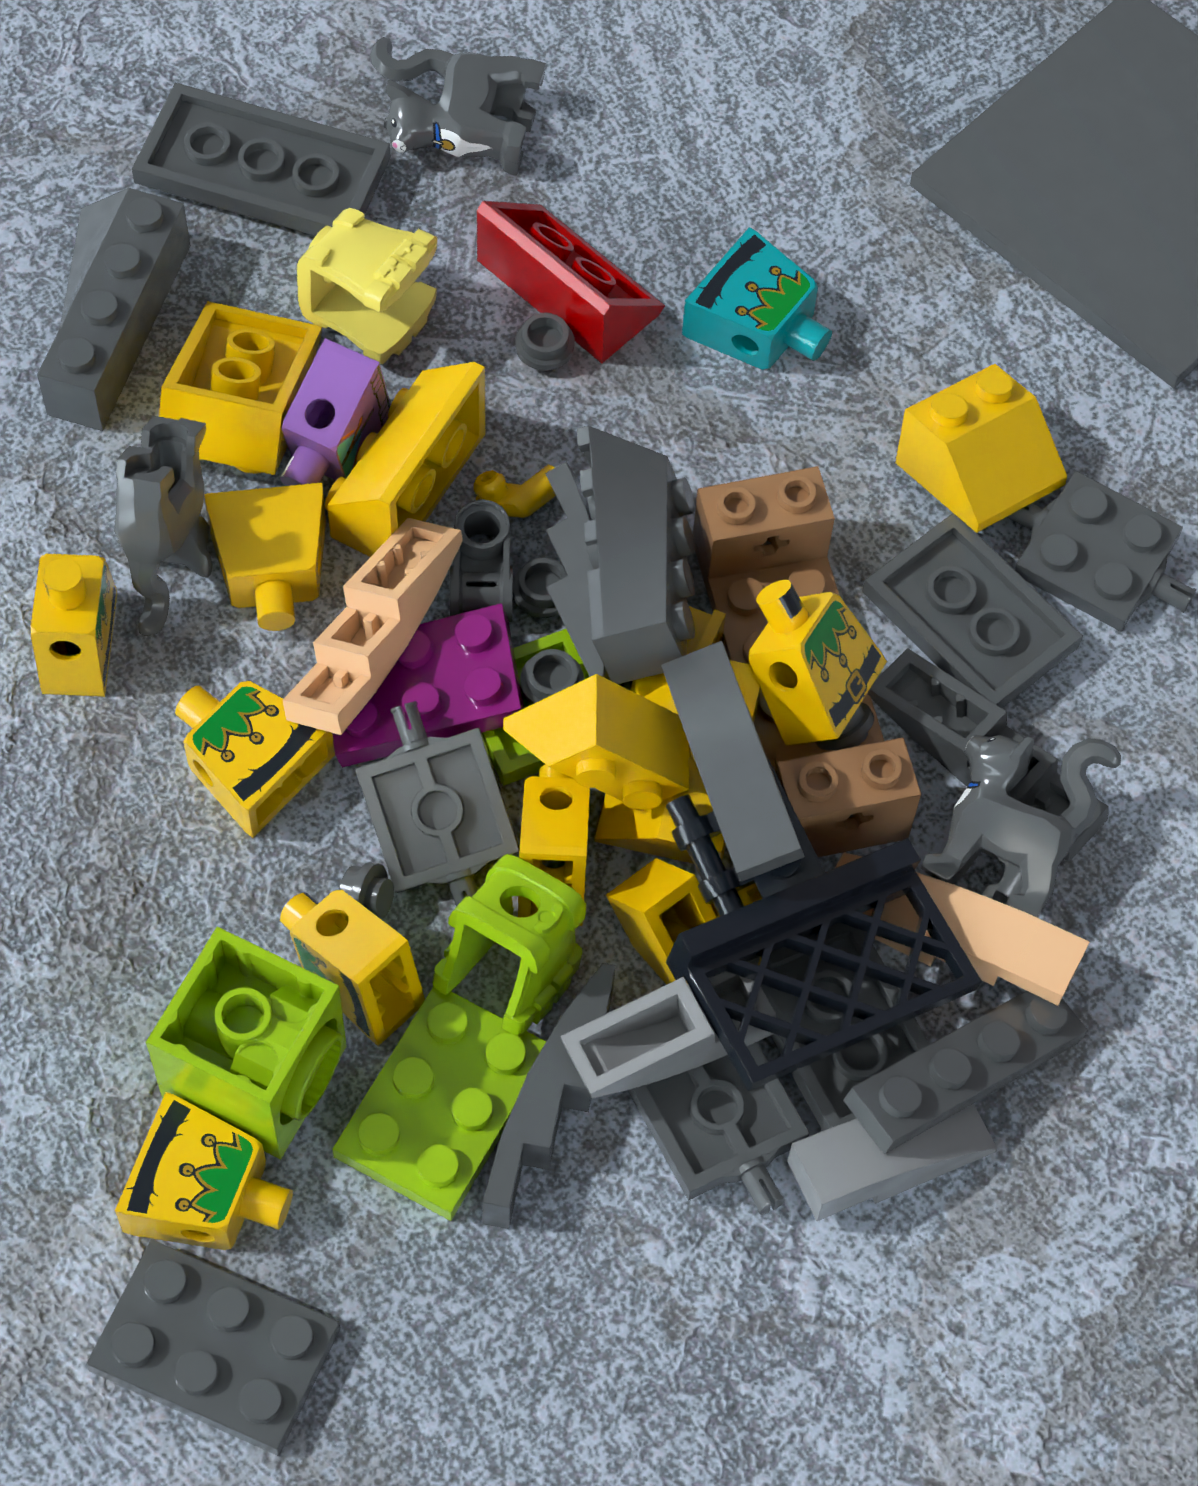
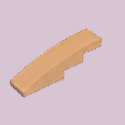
[282,518,463,735]
[835,852,1090,1006]

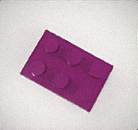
[332,603,524,768]

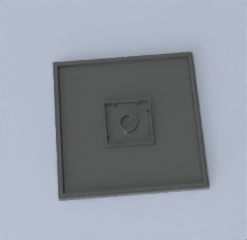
[910,0,1198,388]

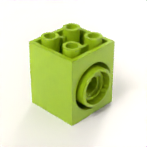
[146,926,347,1160]

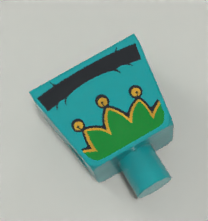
[682,227,832,370]

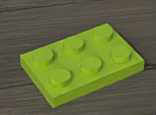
[332,986,546,1221]

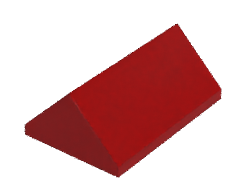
[477,201,665,364]

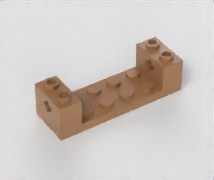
[693,466,921,857]

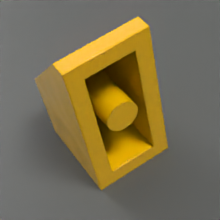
[606,858,717,985]

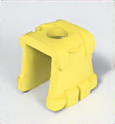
[297,208,437,364]

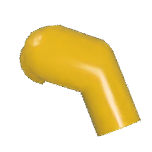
[473,464,556,518]

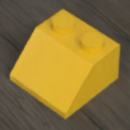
[895,363,1067,533]
[503,674,689,810]

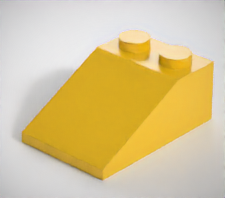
[159,301,322,475]

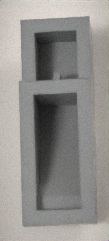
[561,971,776,1098]
[787,1104,997,1221]

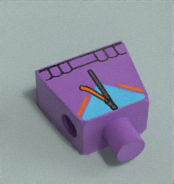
[280,338,391,486]

